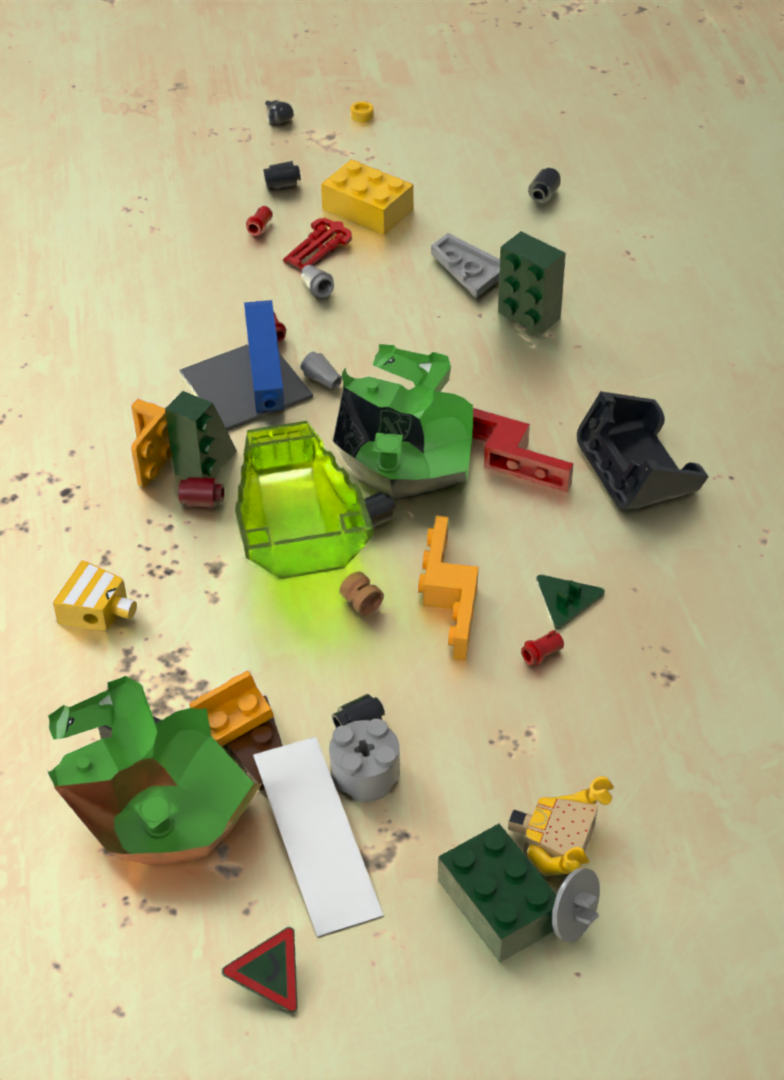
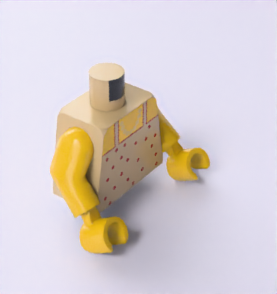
[508,776,614,877]

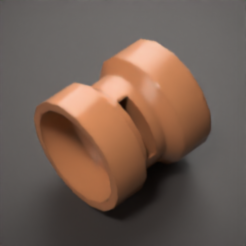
[339,571,384,616]

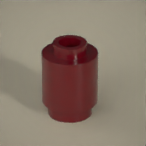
[178,477,225,508]

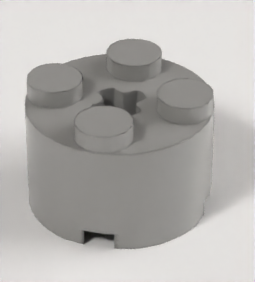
[329,719,400,802]

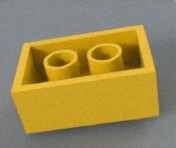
[321,159,414,235]

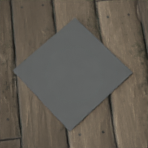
[179,344,313,431]

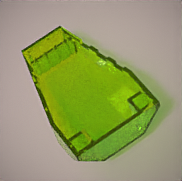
[235,421,374,581]

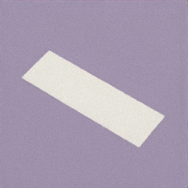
[253,737,384,937]

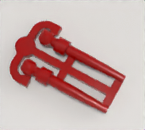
[283,218,352,271]

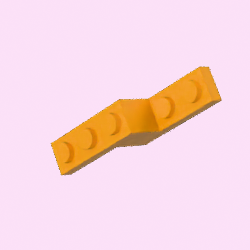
[418,516,479,661]

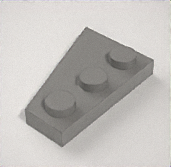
[431,233,500,298]

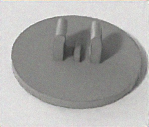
[552,867,600,942]

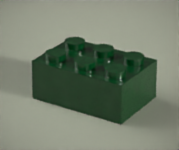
[498,231,566,334]
[438,823,557,963]

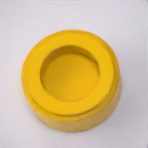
[350,101,374,122]

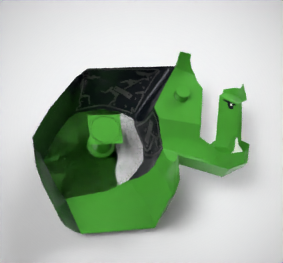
[333,344,473,500]

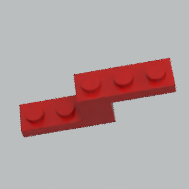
[472,408,574,492]

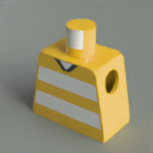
[53,560,137,631]

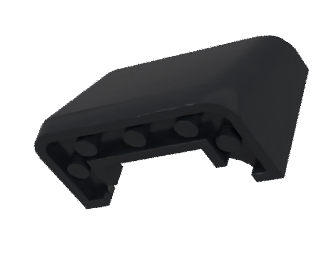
[576,391,709,510]

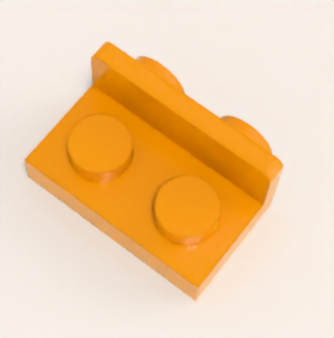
[189,671,274,747]

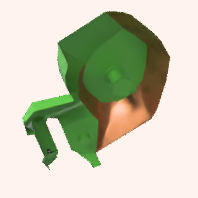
[47,676,264,866]

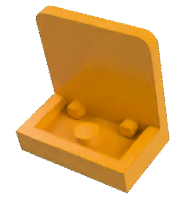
[131,399,172,487]

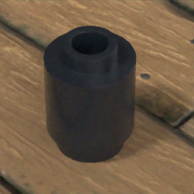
[263,161,301,190]
[528,168,561,203]
[348,492,396,532]
[332,694,385,728]

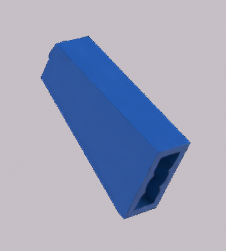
[244,300,285,413]

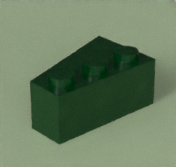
[165,391,237,479]

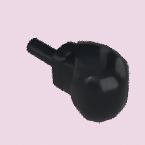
[265,100,294,125]

